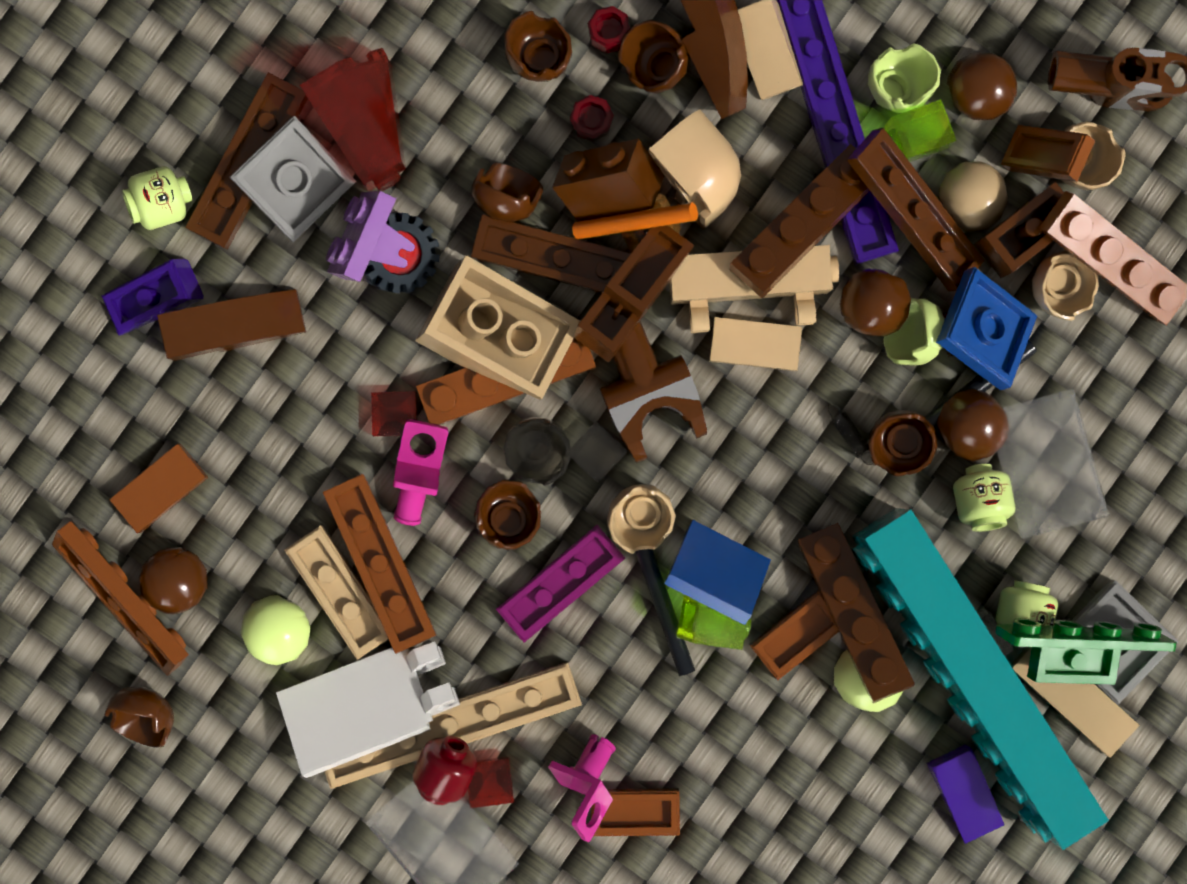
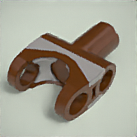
[1047,48,1187,111]
[599,321,707,463]

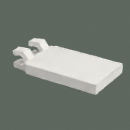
[276,641,460,778]

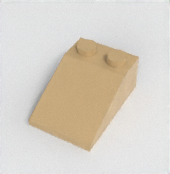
[415,255,580,400]

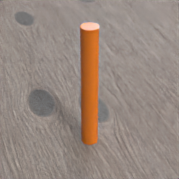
[572,203,698,240]

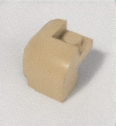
[648,109,741,230]

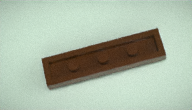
[185,72,309,250]
[847,128,985,292]
[729,144,870,299]
[471,214,631,293]
[798,523,915,704]

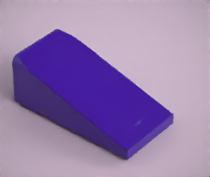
[101,259,204,335]
[926,744,1005,844]

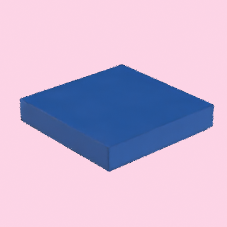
[936,267,1038,391]
[664,520,771,625]

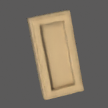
[709,317,802,371]

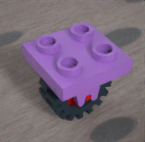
[326,191,440,293]

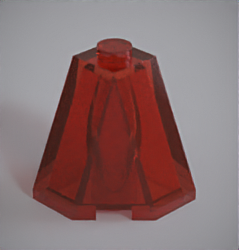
[300,48,406,192]

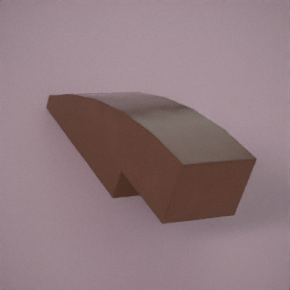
[680,0,748,119]
[573,225,694,363]
[157,289,307,361]

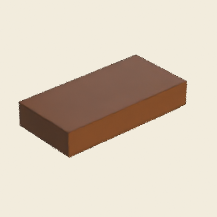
[1000,125,1095,182]
[109,443,209,534]
[749,590,839,680]
[591,788,680,836]

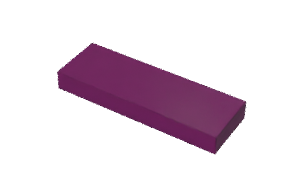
[496,524,625,643]

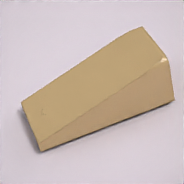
[738,0,803,100]

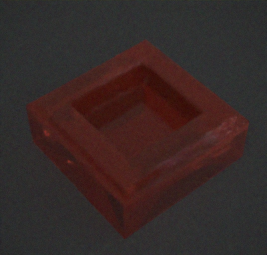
[371,391,418,437]
[468,756,515,808]

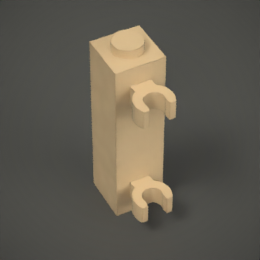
[669,245,839,333]

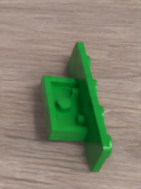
[995,618,1177,685]

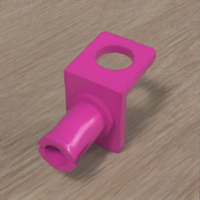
[393,419,448,526]
[548,734,616,843]

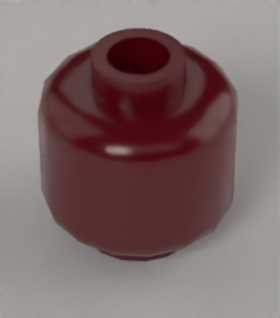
[412,736,478,805]

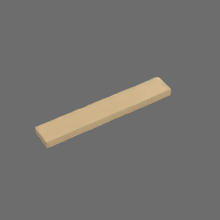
[324,662,582,789]

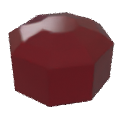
[587,6,631,54]
[570,95,614,142]

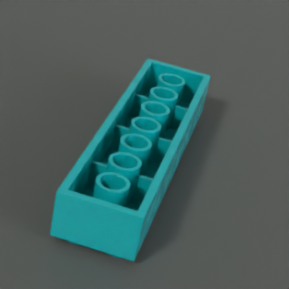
[852,508,1109,850]

